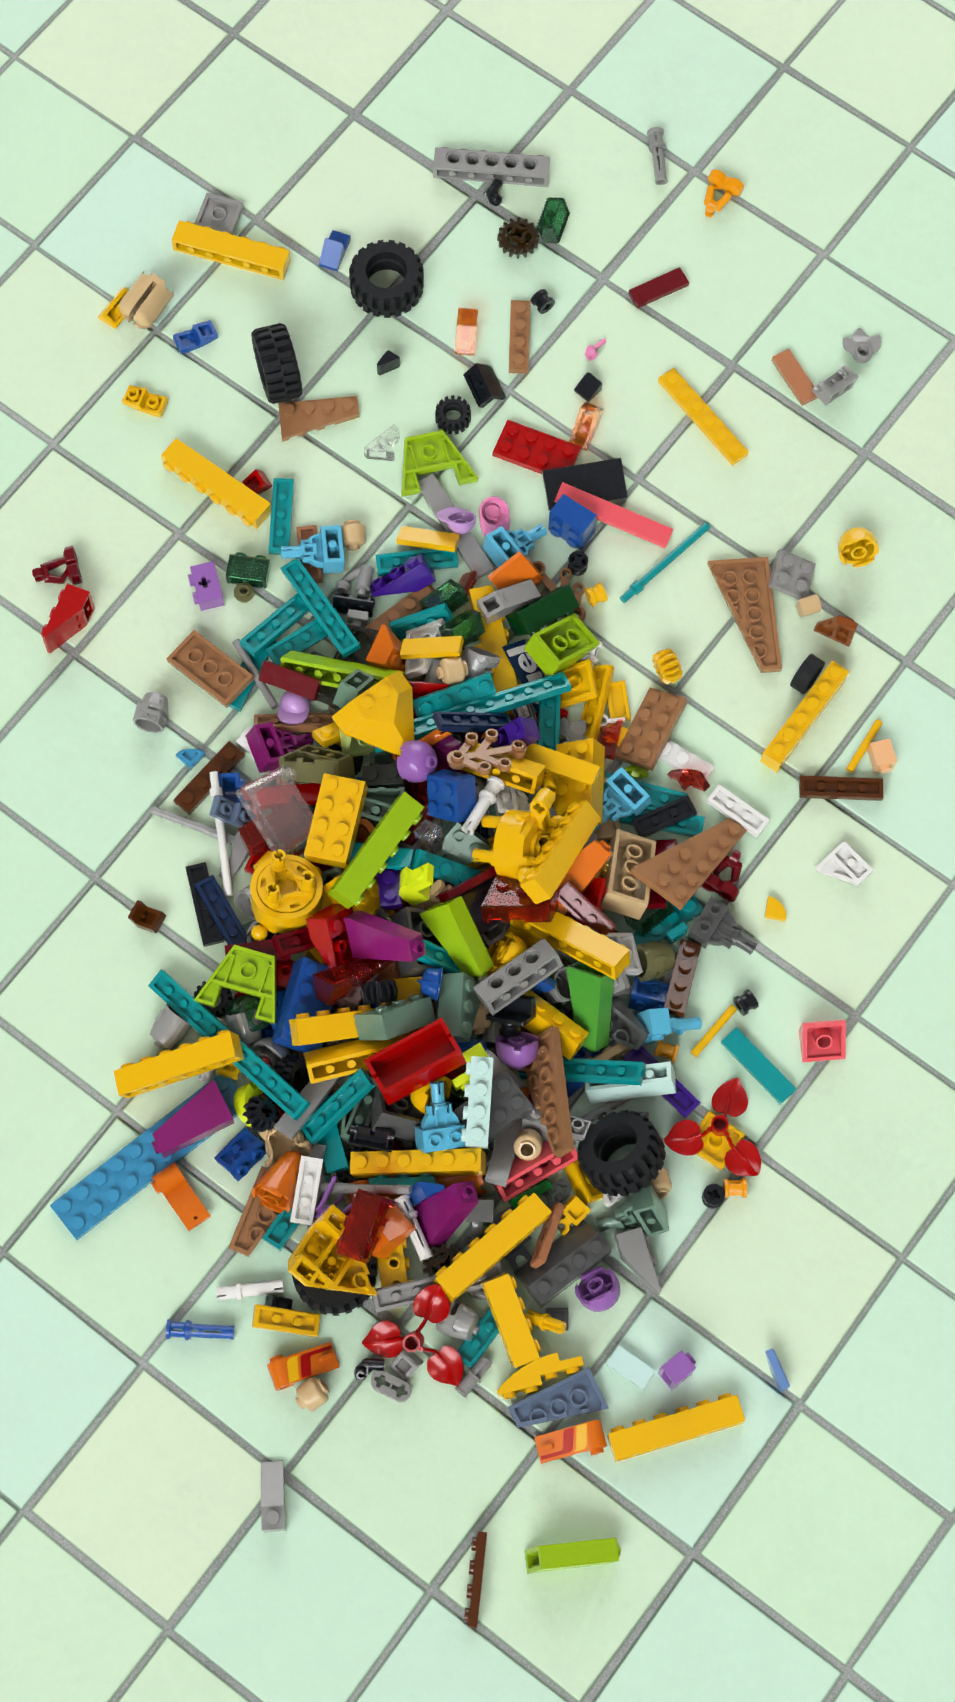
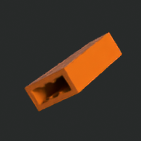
[546,840,614,915]

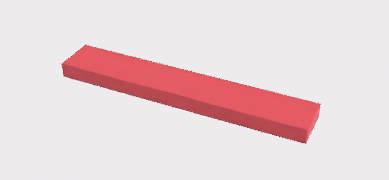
[554,482,673,548]

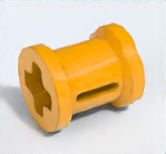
[654,1040,680,1063]
[723,1178,747,1198]

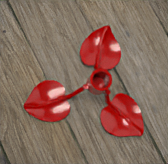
[664,1078,761,1176]
[362,1284,464,1386]

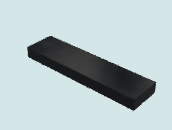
[185,862,224,947]

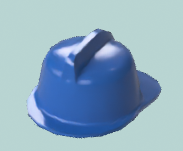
[417,967,444,1002]

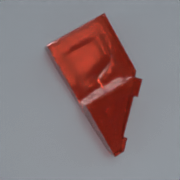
[597,719,623,760]
[667,769,710,792]

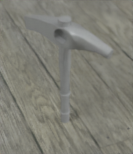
[150,806,261,879]
[307,1144,412,1228]

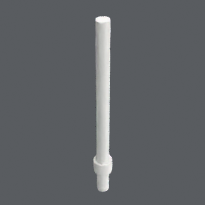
[209,771,233,897]

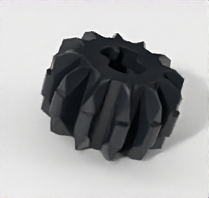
[361,979,398,1005]
[242,1094,281,1132]

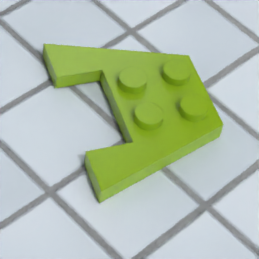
[401,430,478,497]
[194,945,277,1025]

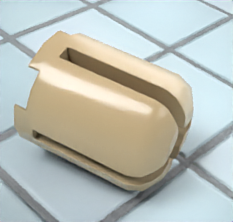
[119,271,174,329]

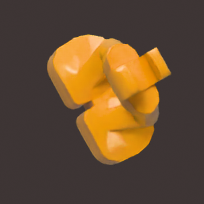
[704,169,744,218]

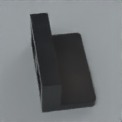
[463,363,506,408]
[486,995,536,1026]

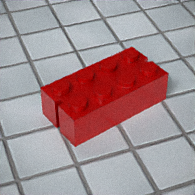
[364,1017,466,1106]

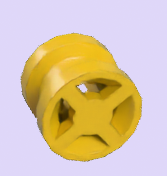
[584,582,608,607]

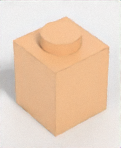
[867,738,897,773]

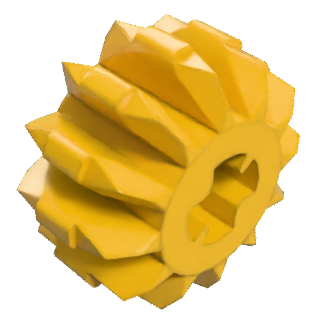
[652,648,683,684]

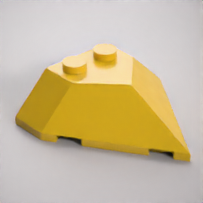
[331,670,414,756]
[288,1204,377,1296]

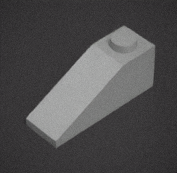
[261,1461,286,1533]

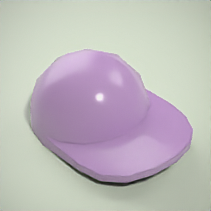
[435,507,476,534]
[277,691,311,724]

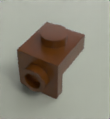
[128,900,167,934]

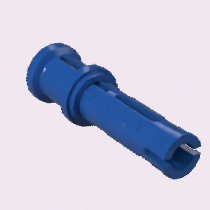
[166,1319,234,1340]

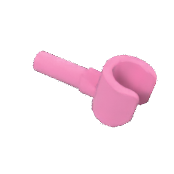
[585,338,606,361]

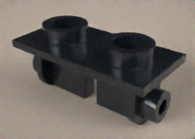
[333,592,375,617]
[348,1123,395,1152]

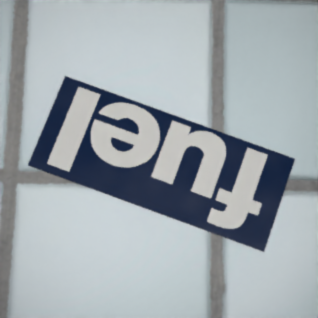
[502,639,544,713]

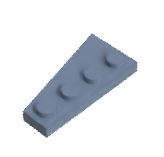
[508,1367,609,1428]

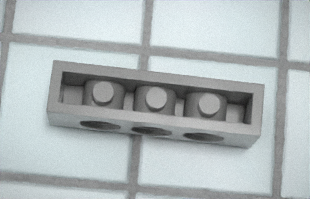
[473,938,563,1016]

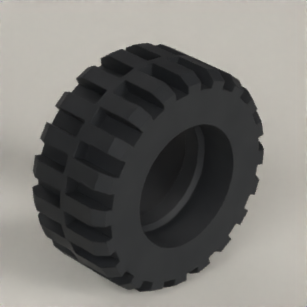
[349,240,424,318]
[251,323,303,404]
[577,1110,666,1196]
[292,1230,377,1316]

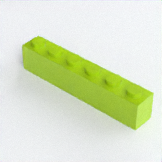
[280,650,405,688]
[328,791,424,909]

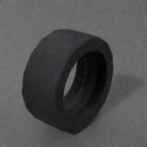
[790,654,825,695]

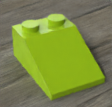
[524,613,600,676]

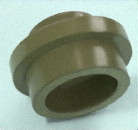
[234,583,254,603]

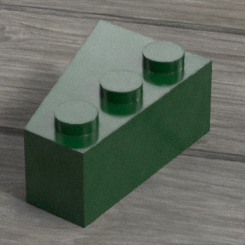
[505,584,580,637]

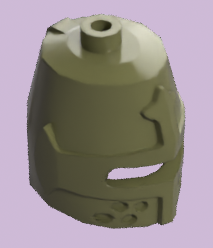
[636,941,676,982]

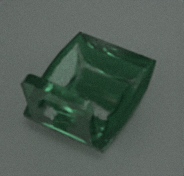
[224,995,269,1032]

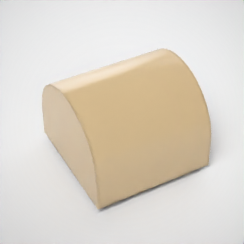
[795,594,821,617]

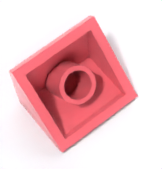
[798,1020,846,1062]

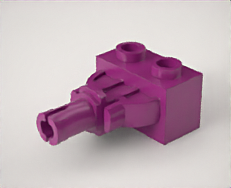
[245,722,313,773]

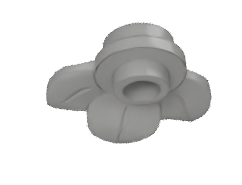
[842,328,881,363]
[559,717,588,744]

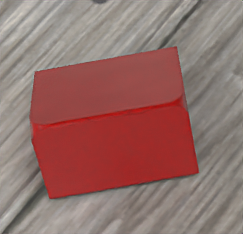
[242,469,272,495]

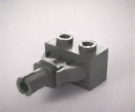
[687,896,758,955]
[466,1194,494,1244]

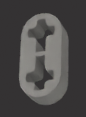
[371,1371,411,1402]

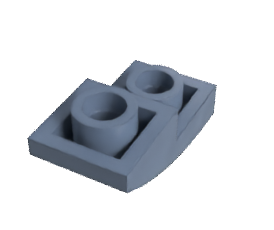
[209,795,255,830]

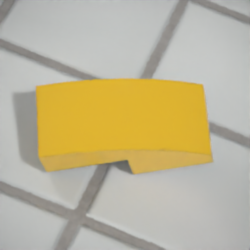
[122,385,169,418]

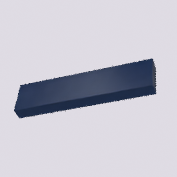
[432,711,511,733]
[194,875,247,945]

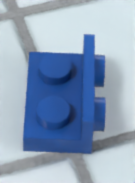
[628,976,670,1017]
[214,1127,266,1181]

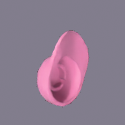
[479,496,510,537]

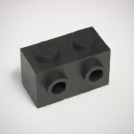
[362,761,410,791]

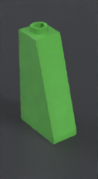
[566,962,614,1052]

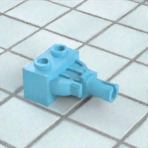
[482,524,547,568]
[281,525,345,574]
[594,767,652,832]
[634,1008,702,1045]
[414,1081,466,1153]

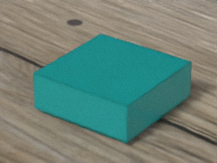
[665,921,688,945]

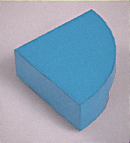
[176,749,205,770]

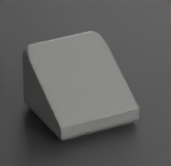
[389,1349,423,1382]

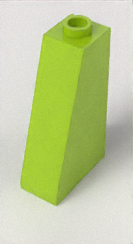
[420,896,494,979]
[524,1538,621,1574]

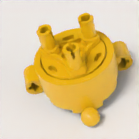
[472,788,563,883]
[250,849,333,941]

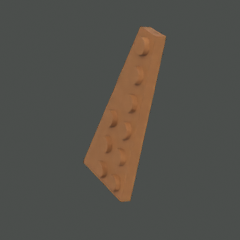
[707,557,782,673]
[629,818,747,910]
[521,1026,574,1157]

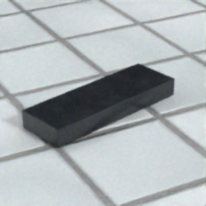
[631,795,697,838]

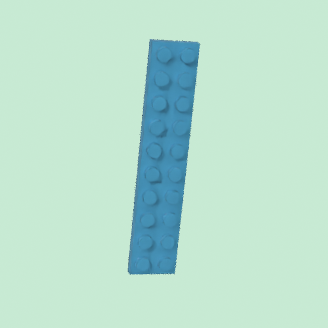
[50,1075,238,1240]

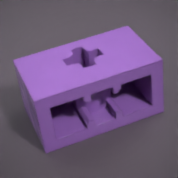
[188,561,224,611]
[658,1350,696,1391]

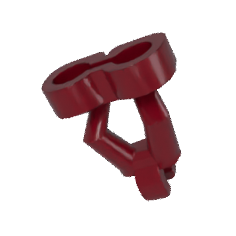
[32,545,83,585]
[701,850,742,902]

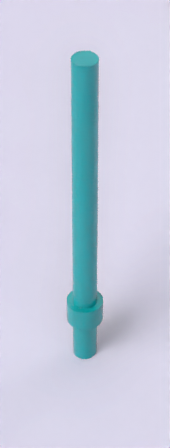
[619,522,710,603]

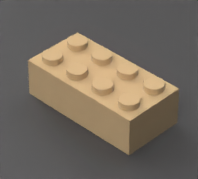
[600,829,656,920]

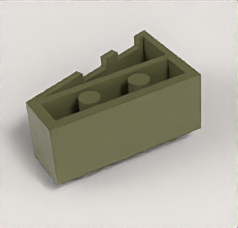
[278,744,355,784]

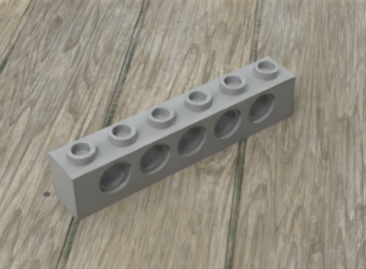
[433,147,550,187]

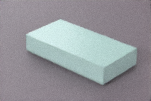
[606,1345,656,1390]

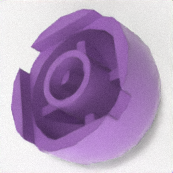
[397,740,437,783]
[495,1032,539,1070]
[575,1267,621,1312]

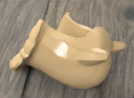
[259,1123,313,1169]

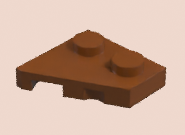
[813,615,858,647]

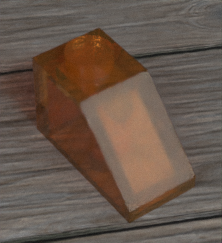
[455,308,478,356]
[569,402,604,451]

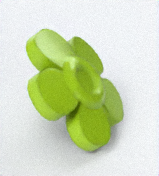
[625,764,649,779]

